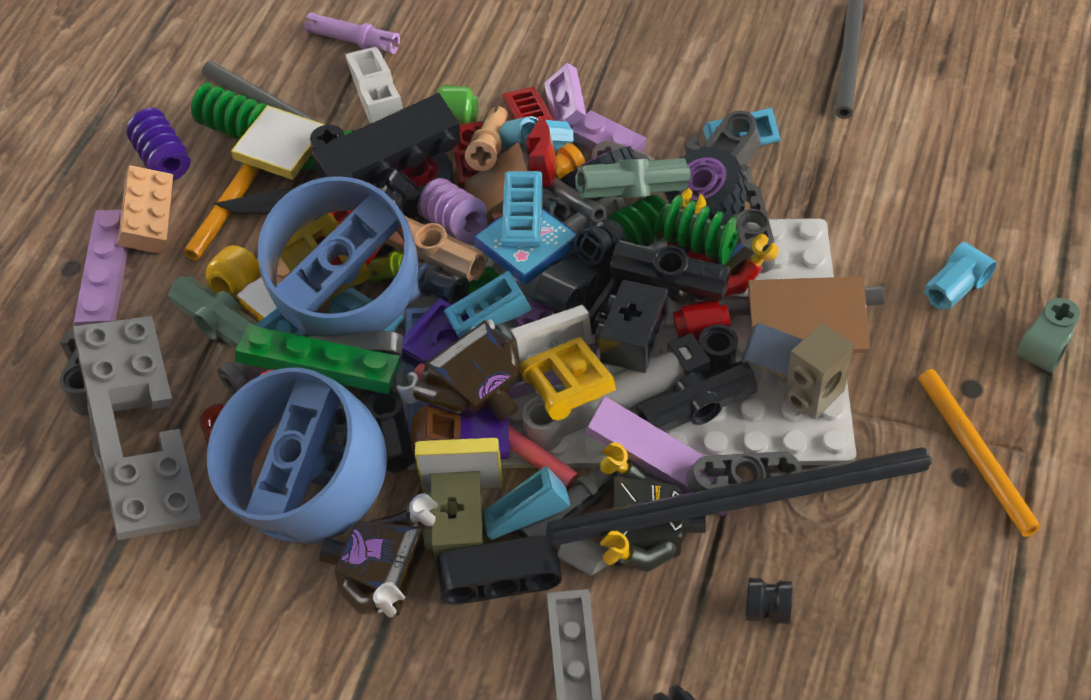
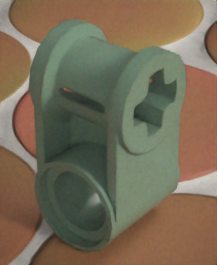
[1016,298,1080,373]

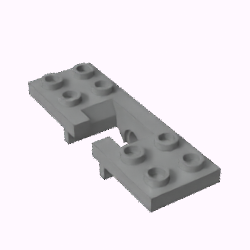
[74,316,201,540]

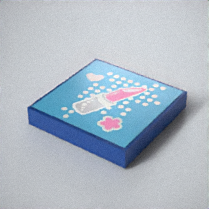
[473,201,577,285]

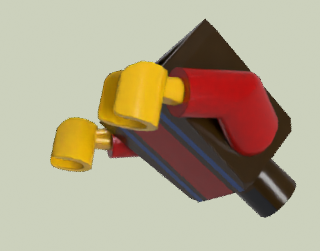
[667,188,779,303]

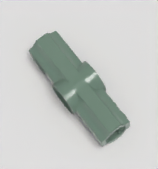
[575,158,690,198]
[167,275,258,348]

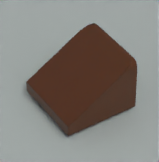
[410,405,461,452]

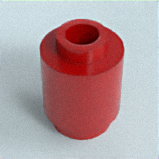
[672,299,731,342]

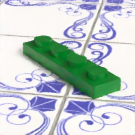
[235,325,400,394]

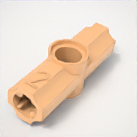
[385,216,488,282]

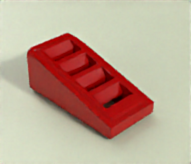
[503,86,553,137]

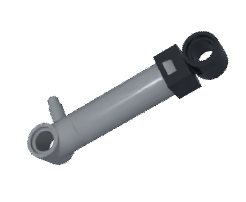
[522,324,738,451]

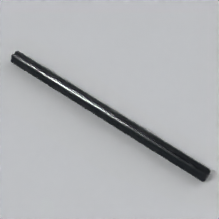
[546,447,932,546]

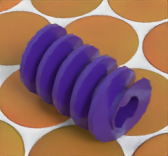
[126,107,191,181]

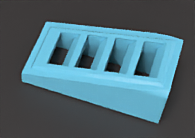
[502,171,543,247]
[443,271,533,338]
[483,466,571,540]

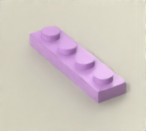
[74,210,128,326]

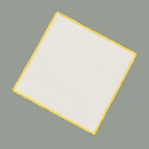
[231,105,325,180]
[415,438,503,491]

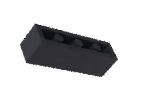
[312,93,461,184]

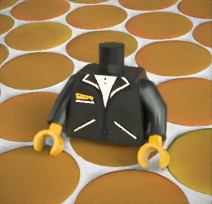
[600,442,706,572]

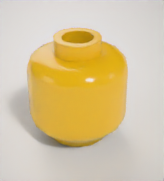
[205,245,260,300]

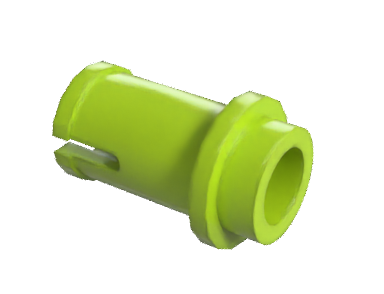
[368,251,404,283]

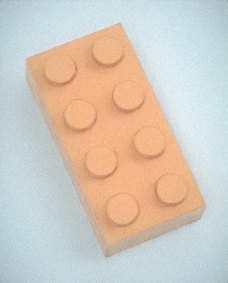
[117,165,173,254]

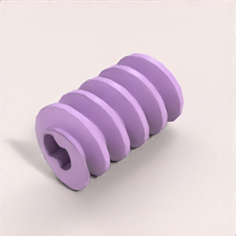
[417,178,487,244]

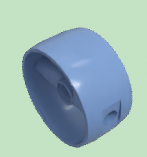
[258,176,418,336]
[207,368,387,544]

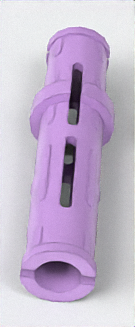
[304,12,400,54]

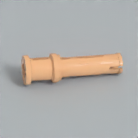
[465,107,509,171]

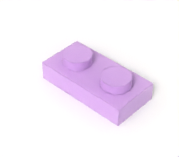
[544,63,586,128]
[572,110,647,154]

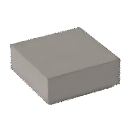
[557,539,608,576]

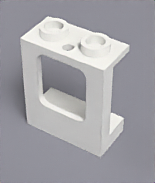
[490,265,593,366]

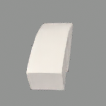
[345,46,403,124]

